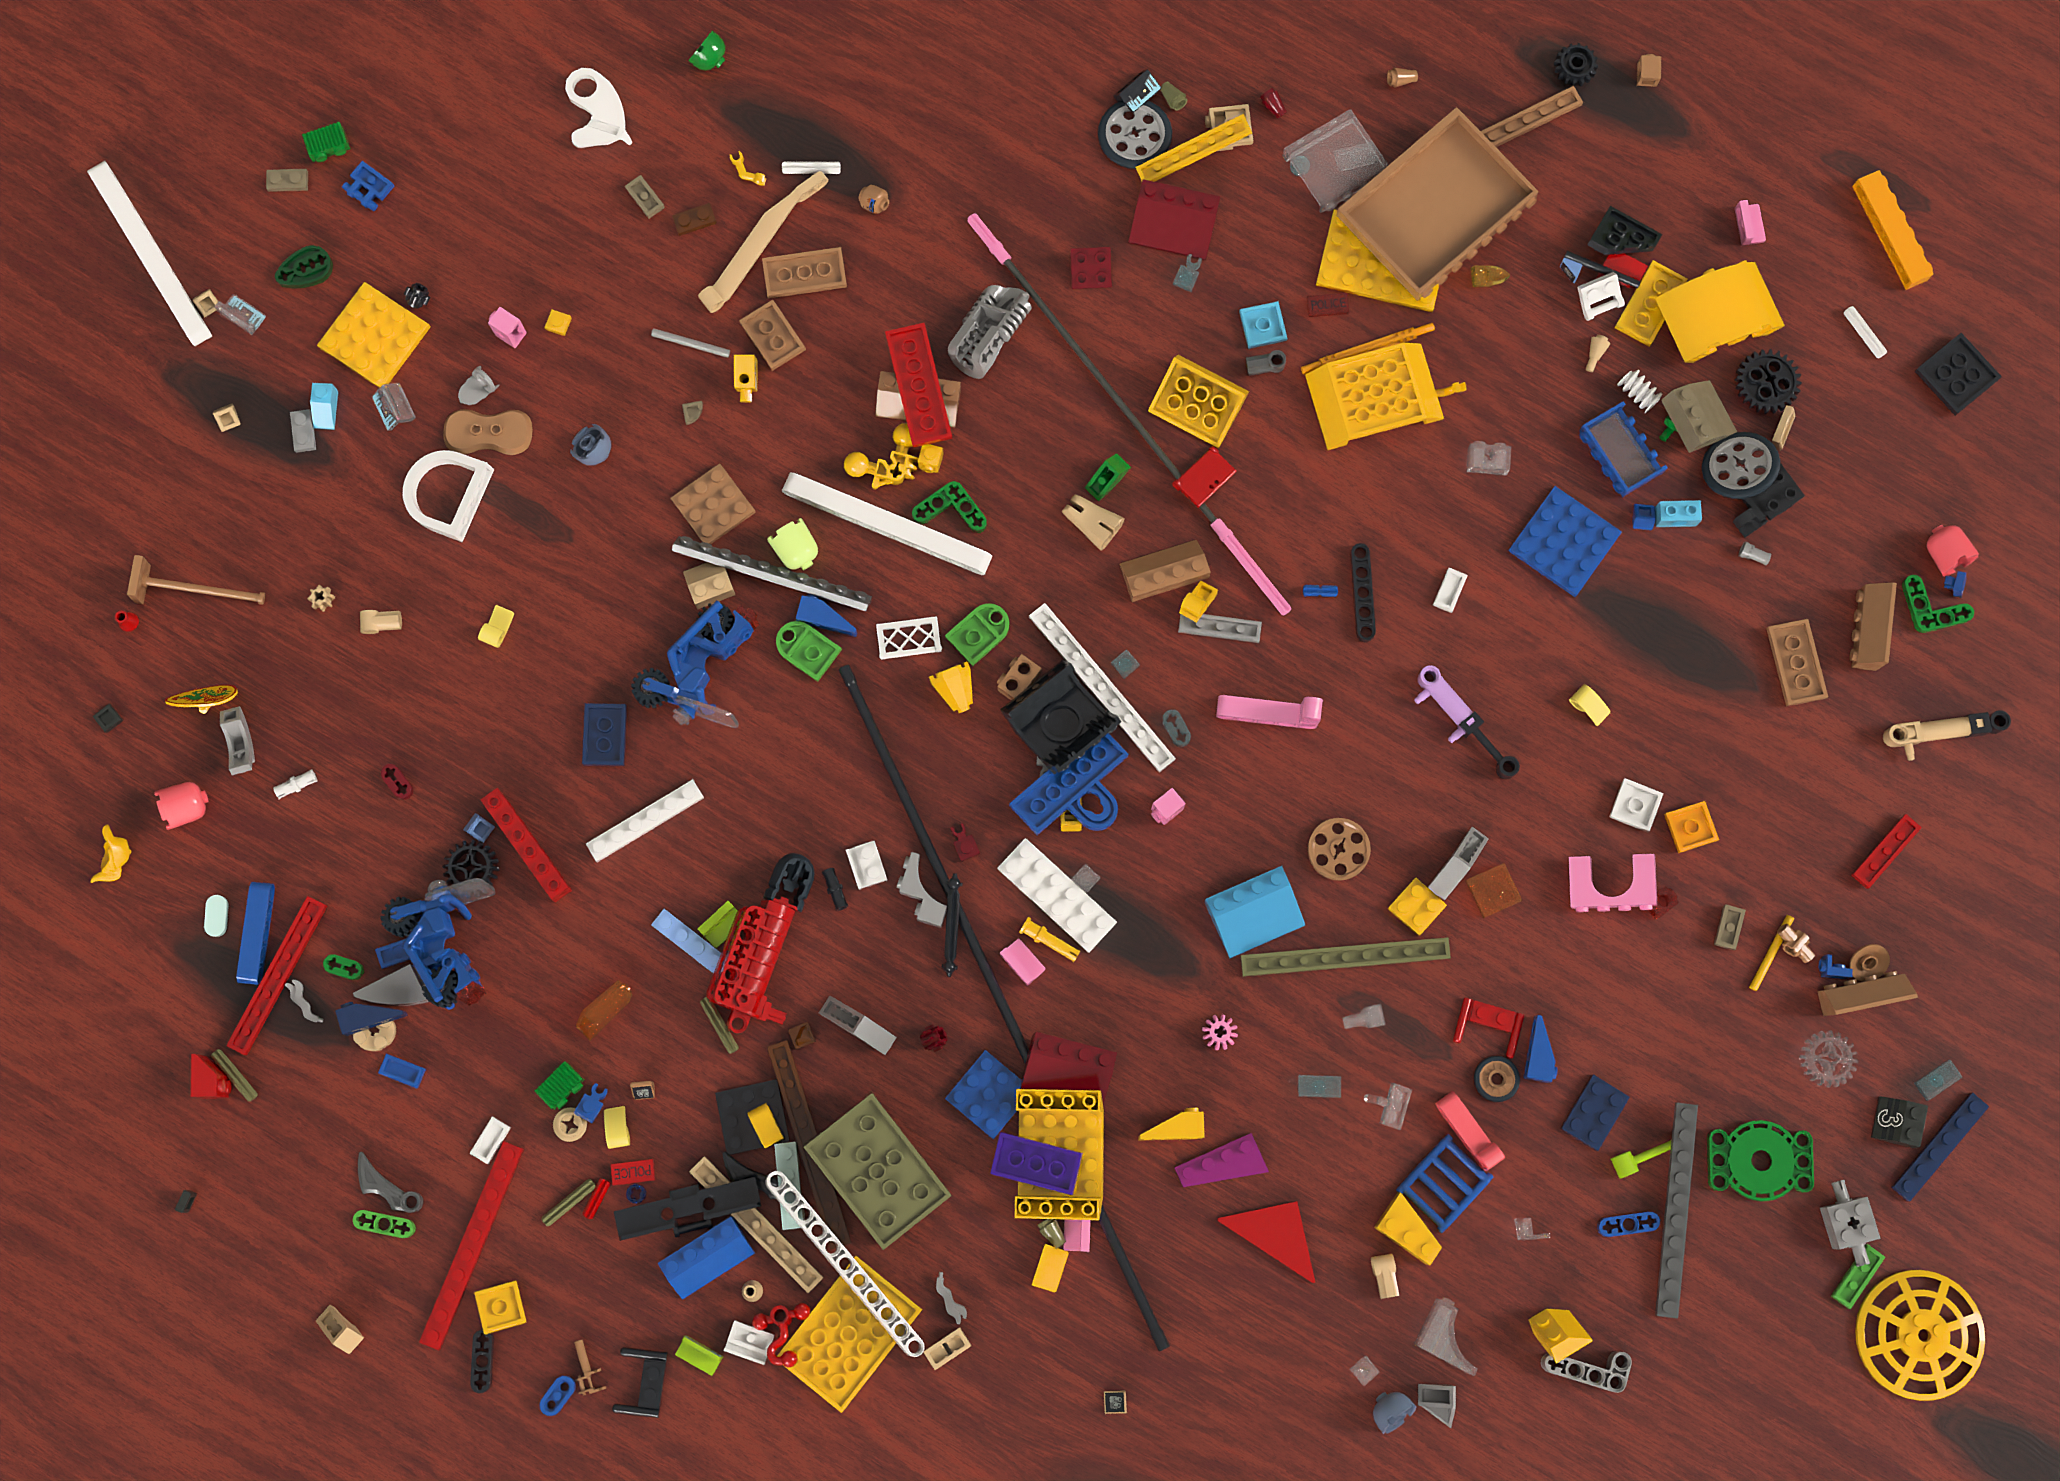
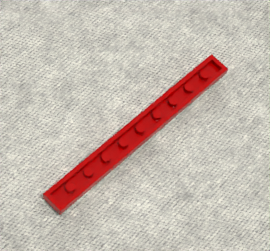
[419,1141,524,1350]

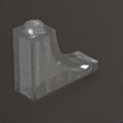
[1414,1297,1478,1376]

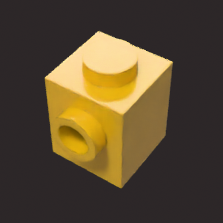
[918,444,943,473]

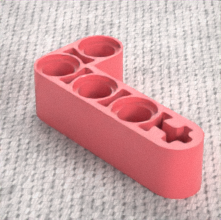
[1435,1091,1505,1171]

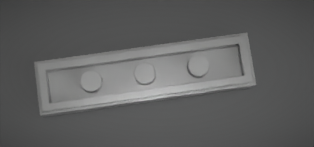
[1178,614,1262,643]

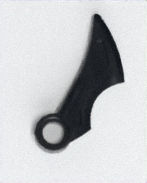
[722,1151,778,1199]

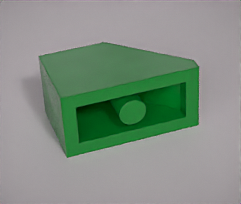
[1085,454,1131,501]

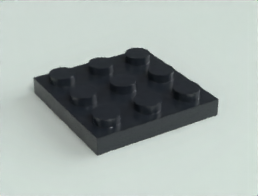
[1915,333,2002,416]
[715,1079,790,1155]

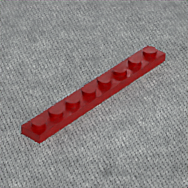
[226,896,327,1056]

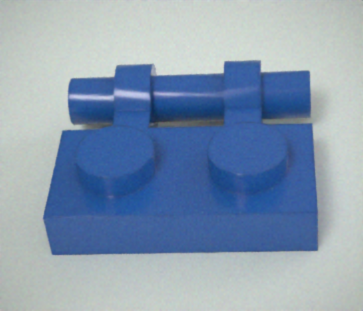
[342,161,394,211]

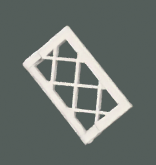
[876,617,942,660]

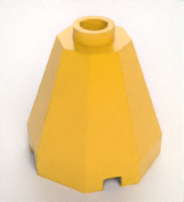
[929,661,973,713]

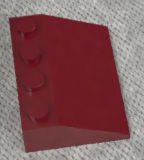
[1129,179,1220,260]
[1020,1032,1117,1104]

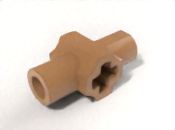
[1777,924,1815,963]

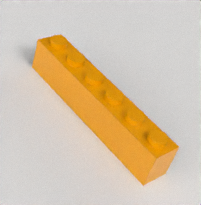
[1852,170,1933,290]

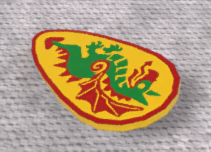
[165,684,238,714]

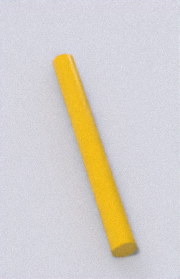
[1749,915,1794,991]

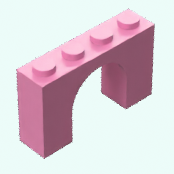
[1569,854,1657,912]

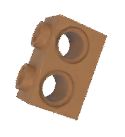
[997,654,1042,700]

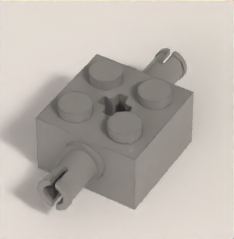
[1820,1180,1881,1267]

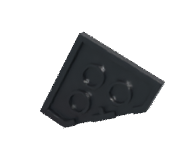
[1588,206,1663,255]

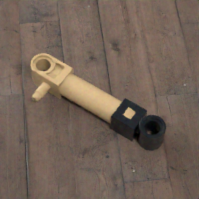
[1883,710,2011,761]

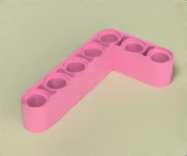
[1216,695,1323,729]

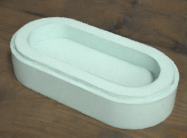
[204,895,229,937]

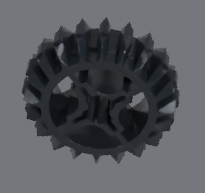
[442,840,500,896]

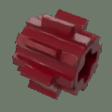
[920,1024,948,1052]

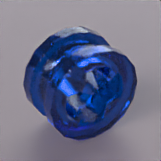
[626,1184,646,1203]

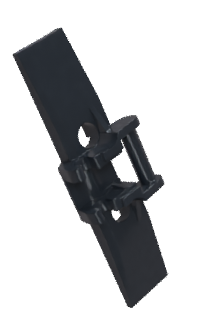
[614,1177,762,1241]

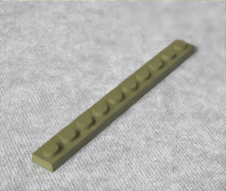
[1240,938,1451,977]

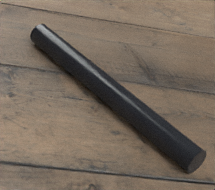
[1564,251,1641,289]

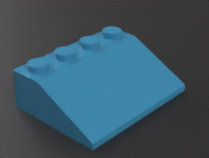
[1204,866,1305,958]

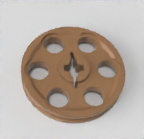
[1308,818,1371,881]

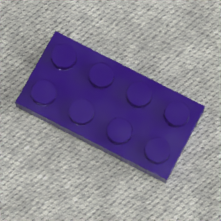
[990,1132,1083,1195]

